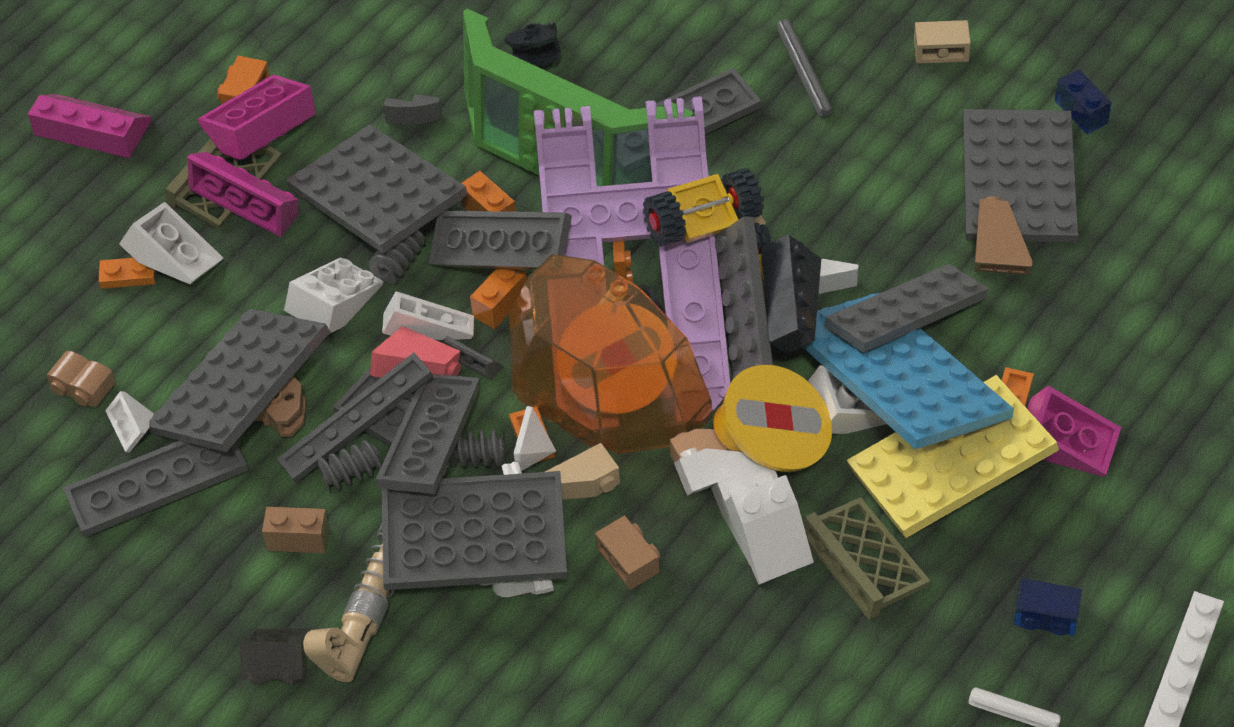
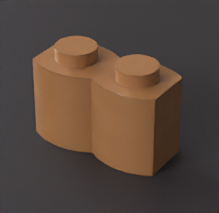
[46,351,116,407]

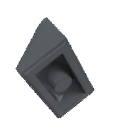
[444,336,503,380]

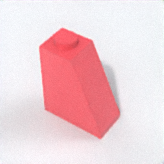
[370,326,461,378]

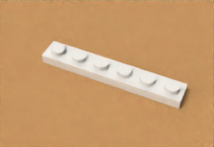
[1144,591,1224,727]

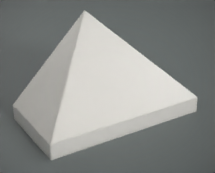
[105,391,154,453]
[514,406,556,471]

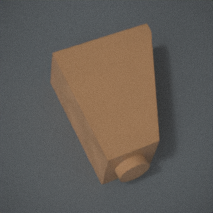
[974,196,1032,275]

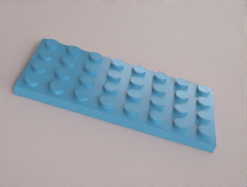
[803,293,1014,450]

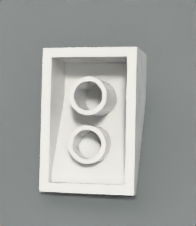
[119,202,224,284]
[808,366,887,434]
[724,475,814,585]

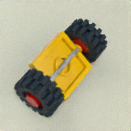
[643,168,764,247]

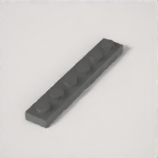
[277,352,433,483]

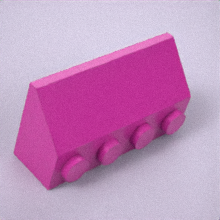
[198,74,316,160]
[28,94,152,158]
[187,152,298,237]

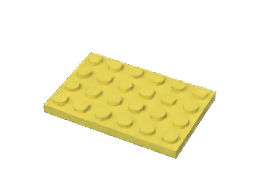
[847,375,1059,538]

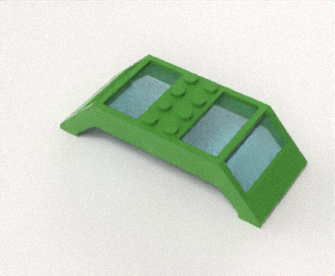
[463,9,694,187]

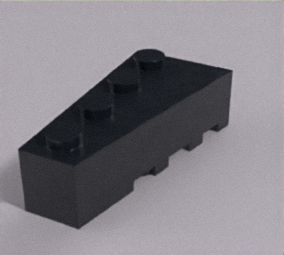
[761,234,822,354]

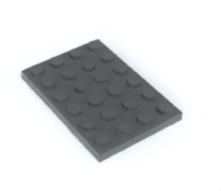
[963,109,1078,242]
[286,124,468,253]
[148,309,331,452]
[382,471,567,590]

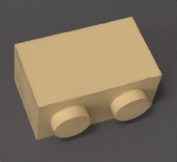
[914,20,970,64]

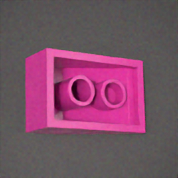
[1027,386,1121,477]

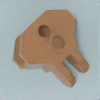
[254,376,306,437]

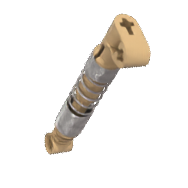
[303,467,447,682]

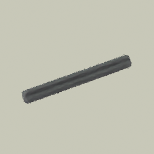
[777,19,832,118]

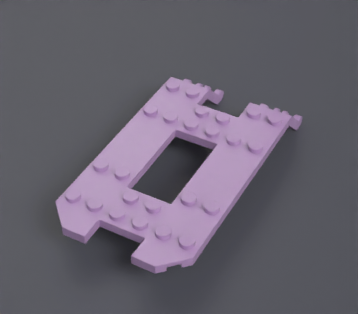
[534,96,730,432]

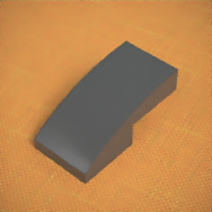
[383,94,442,125]

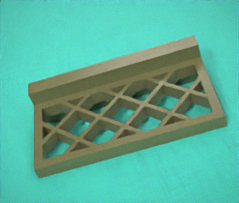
[165,138,282,229]
[803,497,930,620]

